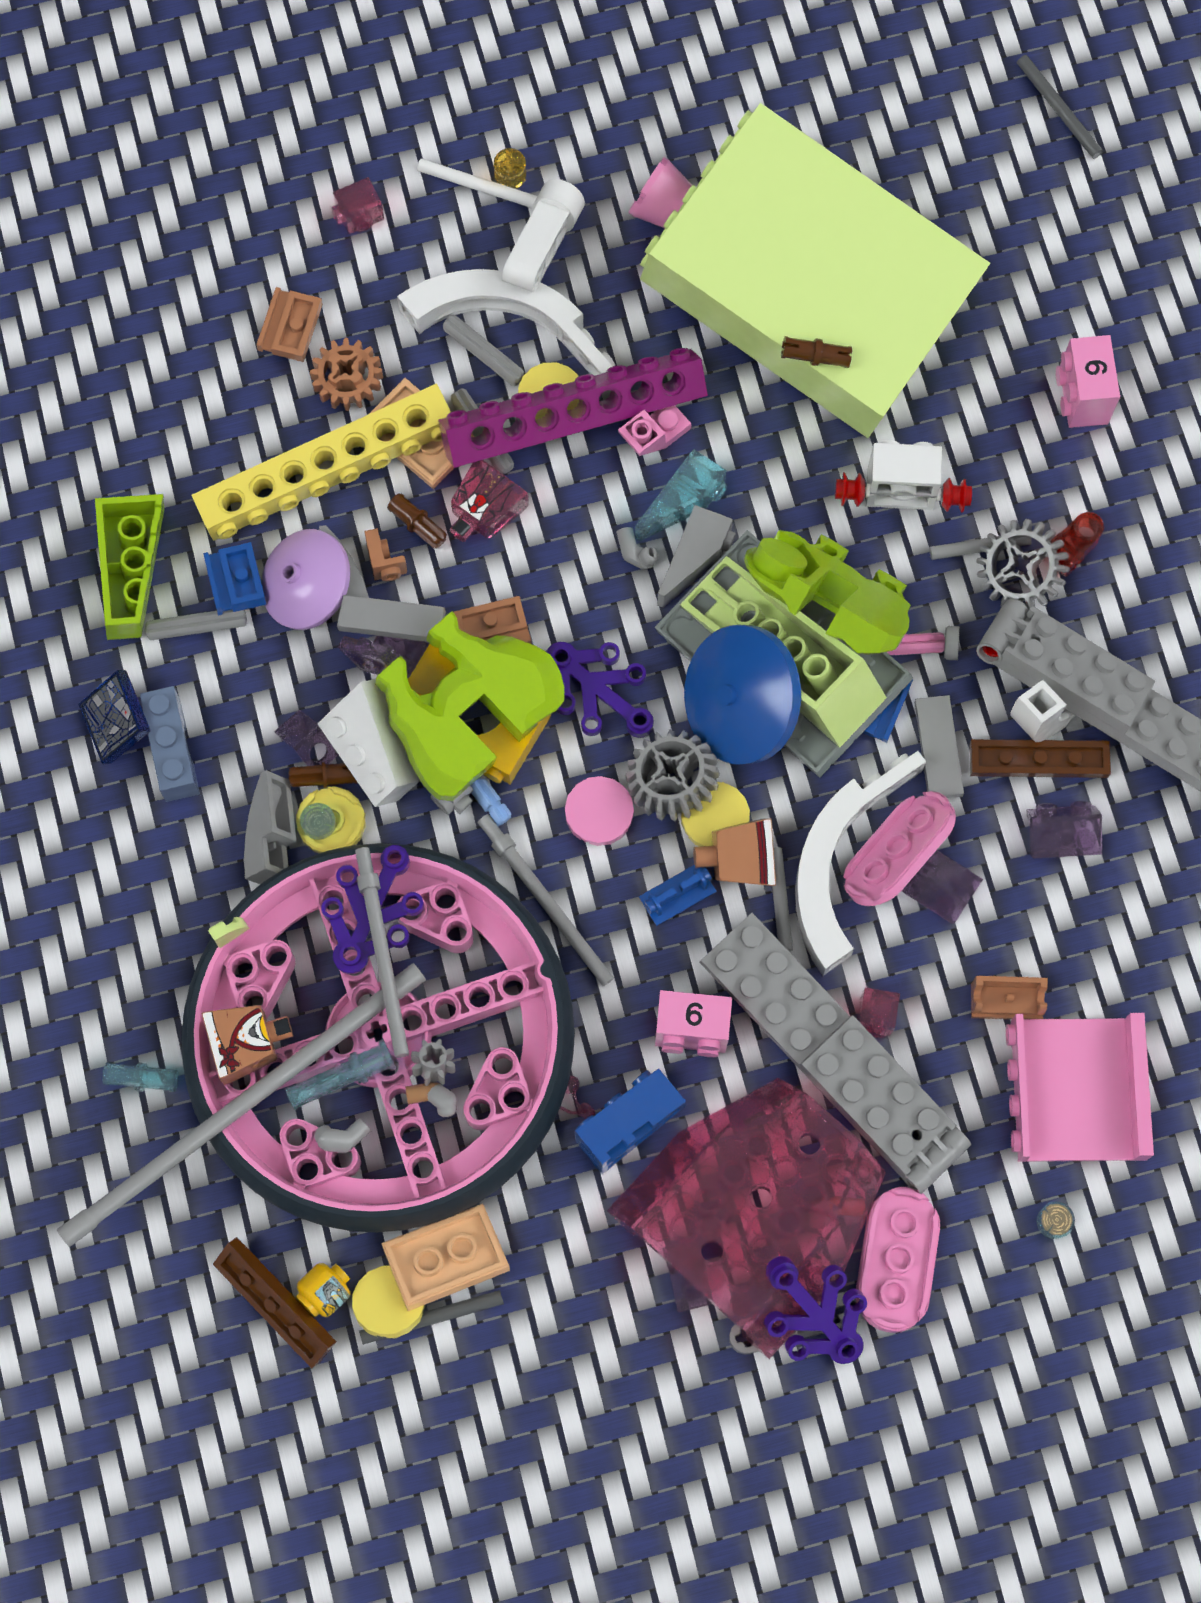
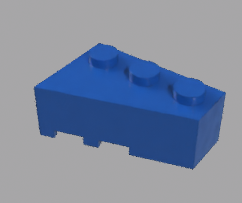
[575,1068,686,1175]

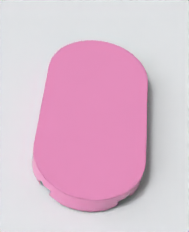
[843,791,956,906]
[856,1187,940,1333]

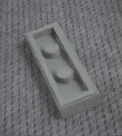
[337,595,446,642]
[914,695,964,798]

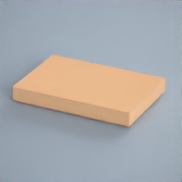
[369,378,475,489]
[381,1203,510,1311]

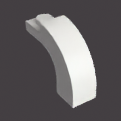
[1010,680,1076,742]

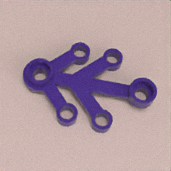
[546,642,654,738]
[321,845,424,974]
[764,1256,867,1364]

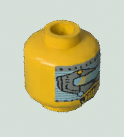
[296,1263,350,1318]

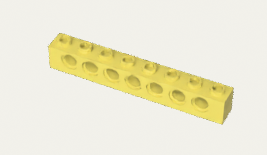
[191,383,451,541]

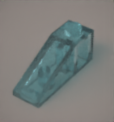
[635,449,728,541]

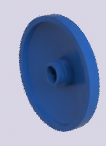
[684,625,801,764]

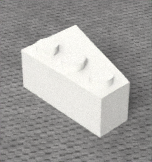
[318,679,420,807]

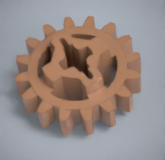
[310,338,383,411]

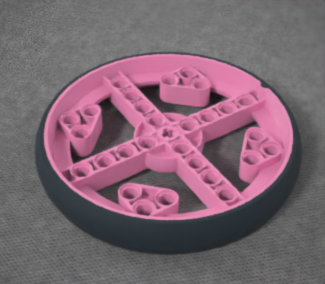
[182,843,575,1232]

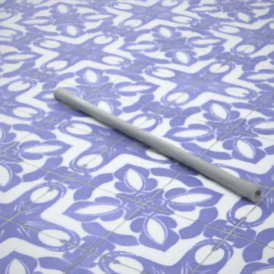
[57,963,426,1247]

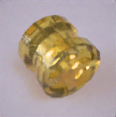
[494,148,527,189]

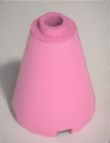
[628,157,692,228]

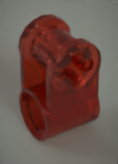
[1050,512,1104,577]

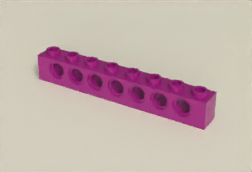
[438,348,708,468]

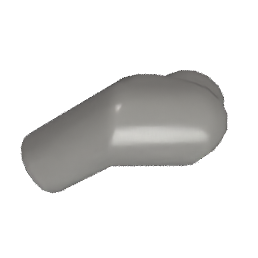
[617,527,658,569]
[314,1118,371,1153]

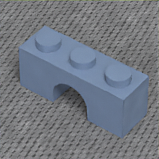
[140,686,200,802]

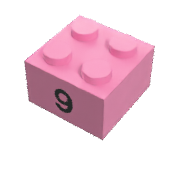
[1056,335,1120,428]
[655,990,732,1057]

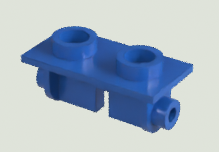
[639,865,717,926]

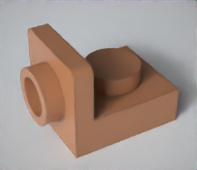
[364,528,407,581]

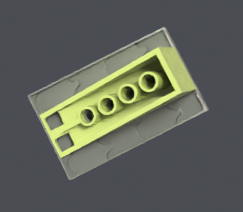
[654,530,913,778]

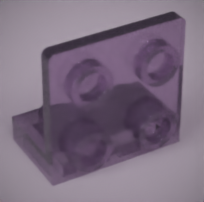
[337,636,430,678]

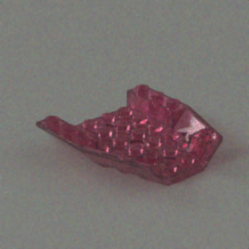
[607,1078,886,1360]

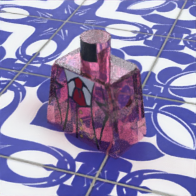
[449,460,529,542]

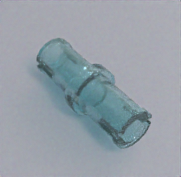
[103,1062,179,1092]

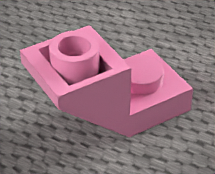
[618,405,691,456]

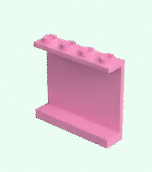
[1006,1013,1154,1162]

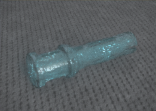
[285,1039,397,1110]

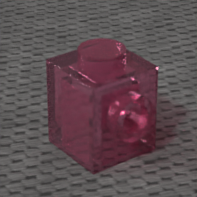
[331,177,384,234]
[857,988,900,1038]

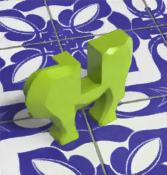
[744,530,911,655]
[375,611,564,801]

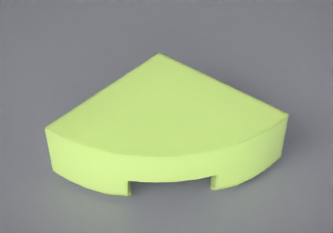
[208,917,250,948]

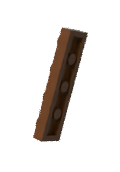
[969,739,1111,778]
[213,1237,337,1369]

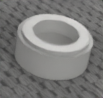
[944,626,959,660]

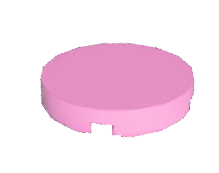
[565,776,634,846]

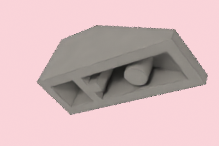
[657,505,736,608]

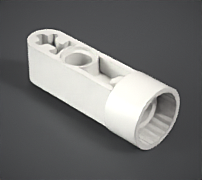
[502,179,585,292]

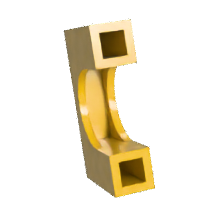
[408,644,551,785]

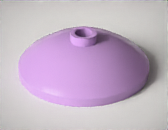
[261,529,350,630]

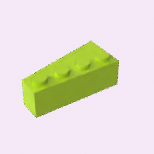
[95,494,164,640]

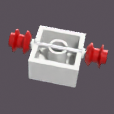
[835,440,972,513]

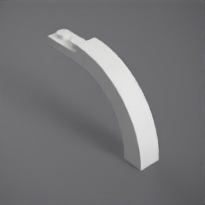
[397,269,615,376]
[795,751,926,976]

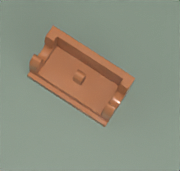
[971,976,1048,1019]

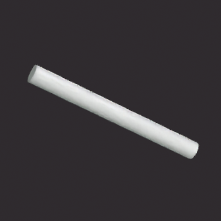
[417,158,537,208]

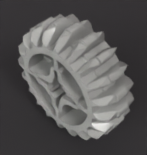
[976,519,1069,610]
[625,729,720,822]

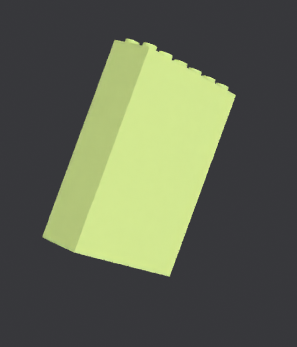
[640,103,990,438]

